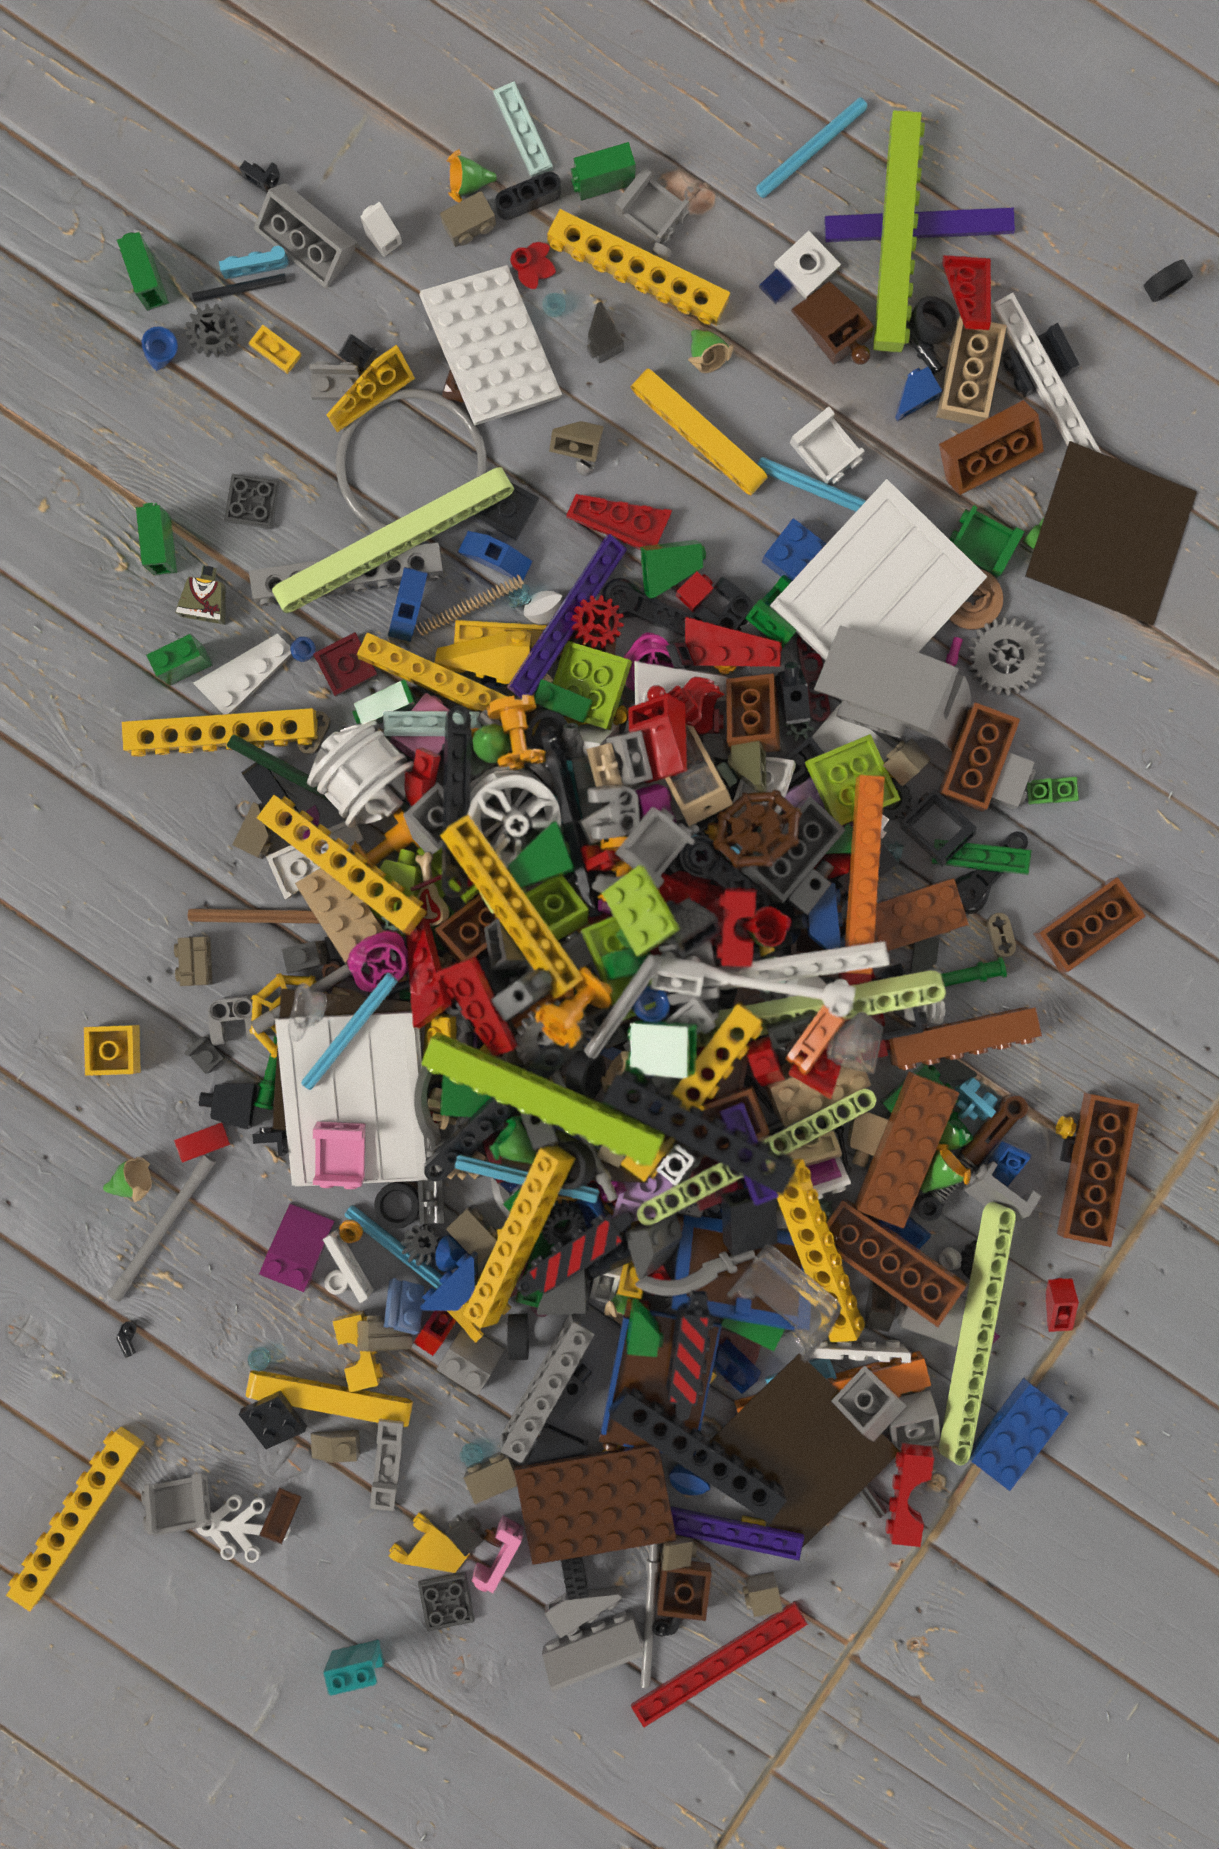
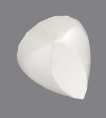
[524,591,563,625]

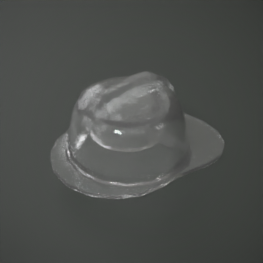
[288,983,327,1042]

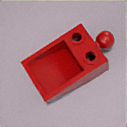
[629,685,687,784]

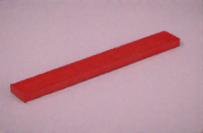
[631,1601,808,1727]

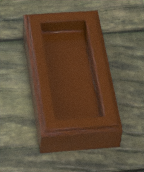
[259,1488,302,1545]

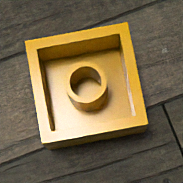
[84,1025,141,1076]

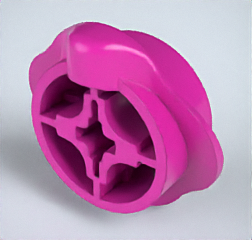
[623,632,685,692]
[348,931,409,992]

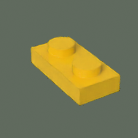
[249,325,302,374]

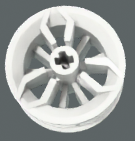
[307,720,414,828]
[468,766,561,867]

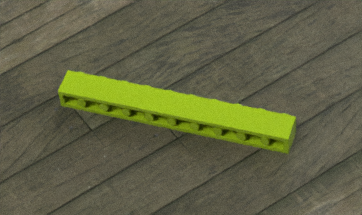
[873,110,925,352]
[421,1032,665,1166]

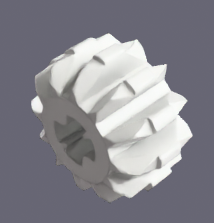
[904,1000,946,1025]

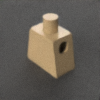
[847,1112,888,1168]

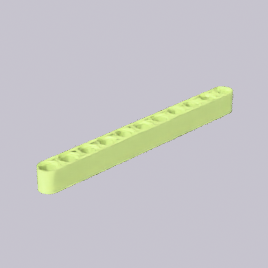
[272,467,514,613]
[696,971,946,1048]
[637,1089,876,1226]
[939,1202,1016,1466]

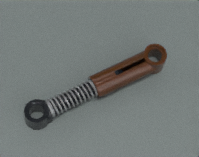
[914,1094,1028,1221]

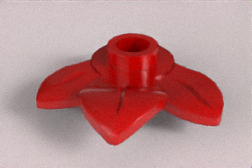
[510,242,556,289]

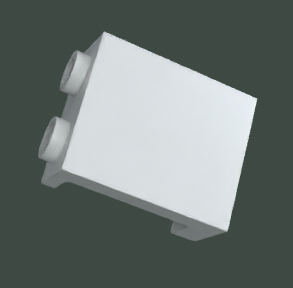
[790,407,865,484]

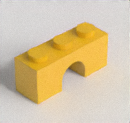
[332,1310,383,1392]

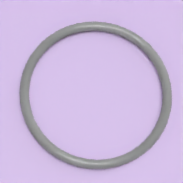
[336,389,487,534]

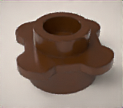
[483,1527,503,1548]

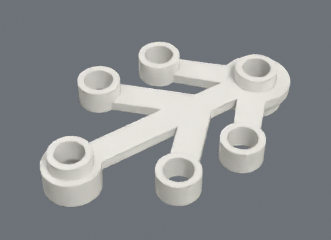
[196,1495,291,1563]

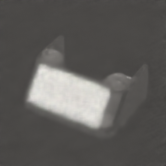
[727,1244,841,1362]

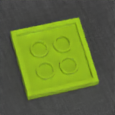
[545,641,632,730]
[805,734,901,826]

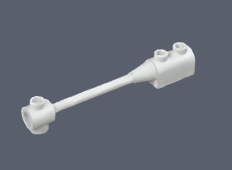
[651,952,855,1017]

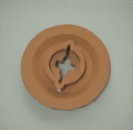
[949,569,1003,630]

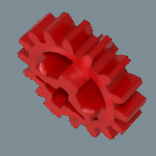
[571,595,624,649]

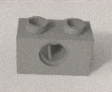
[606,731,653,785]

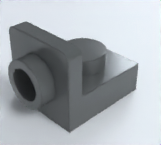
[184,1036,225,1074]

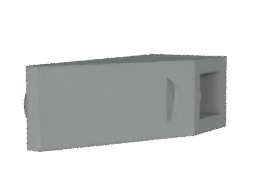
[544,1587,622,1638]

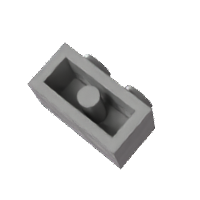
[990,752,1036,809]

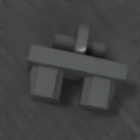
[418,1180,445,1225]

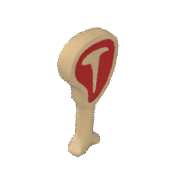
[415,852,449,926]

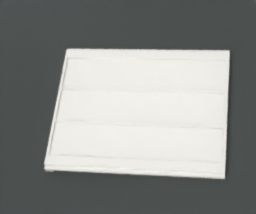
[770,479,987,660]
[275,1012,432,1186]

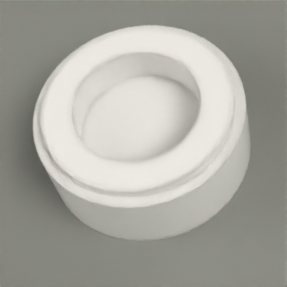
[324,1269,349,1295]

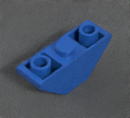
[458,531,532,581]
[388,567,428,642]
[806,883,845,951]
[987,1141,1031,1187]
[420,1251,478,1311]

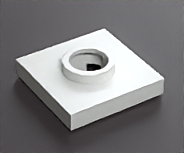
[774,231,841,299]

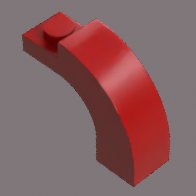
[404,748,440,806]

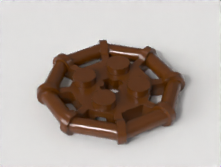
[713,789,802,869]

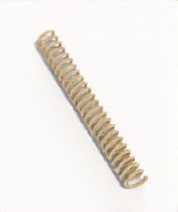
[415,574,524,636]

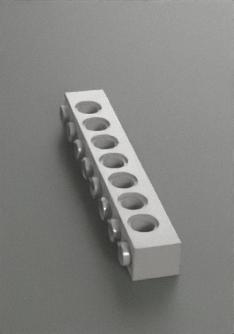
[249,542,445,606]

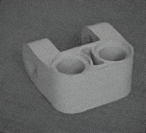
[588,785,640,839]
[208,995,258,1045]

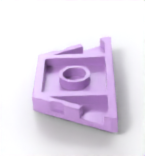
[613,1155,673,1221]

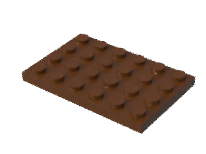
[514,1444,676,1565]

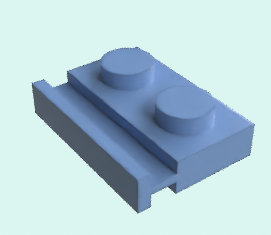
[384,1278,424,1335]

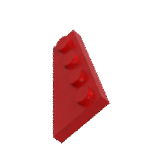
[942,255,991,330]
[566,494,672,550]
[685,617,782,667]
[406,919,451,1029]
[433,956,517,1056]
[788,1018,856,1099]

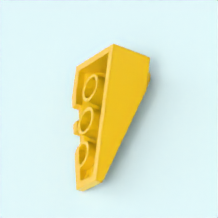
[326,345,415,432]
[434,631,532,684]

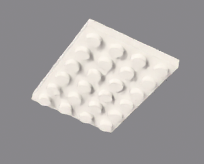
[419,265,562,426]

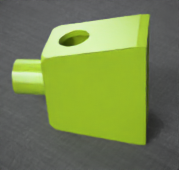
[375,849,423,905]

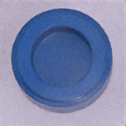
[290,637,316,662]

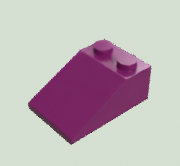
[259,1203,335,1292]

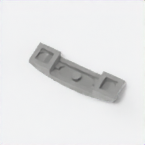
[370,1419,404,1511]

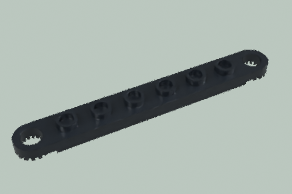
[442,706,471,898]
[541,726,603,918]
[424,1044,564,1181]

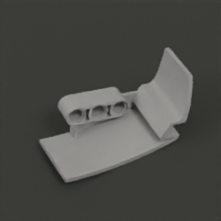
[814,625,971,752]

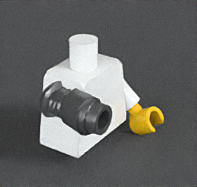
[562,705,629,764]

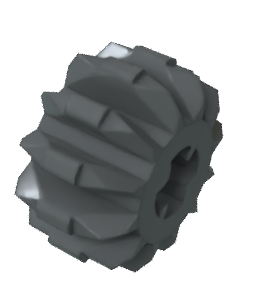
[401,1224,441,1266]

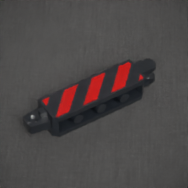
[516,1210,634,1297]
[666,1290,714,1421]

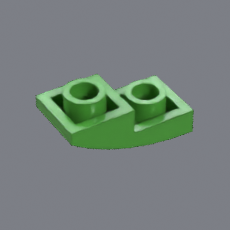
[1027,777,1079,805]

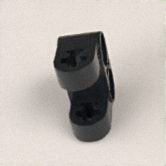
[692,577,752,630]

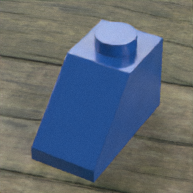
[895,367,942,422]

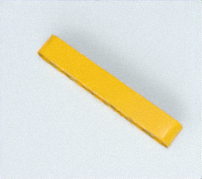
[630,368,768,496]
[245,1370,413,1427]

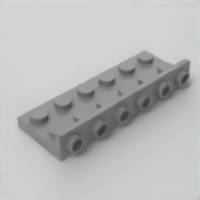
[500,1314,594,1463]

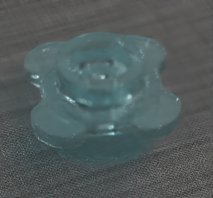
[508,584,532,608]

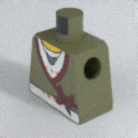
[175,566,226,625]

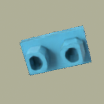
[953,1077,998,1121]

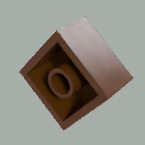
[657,1561,712,1621]

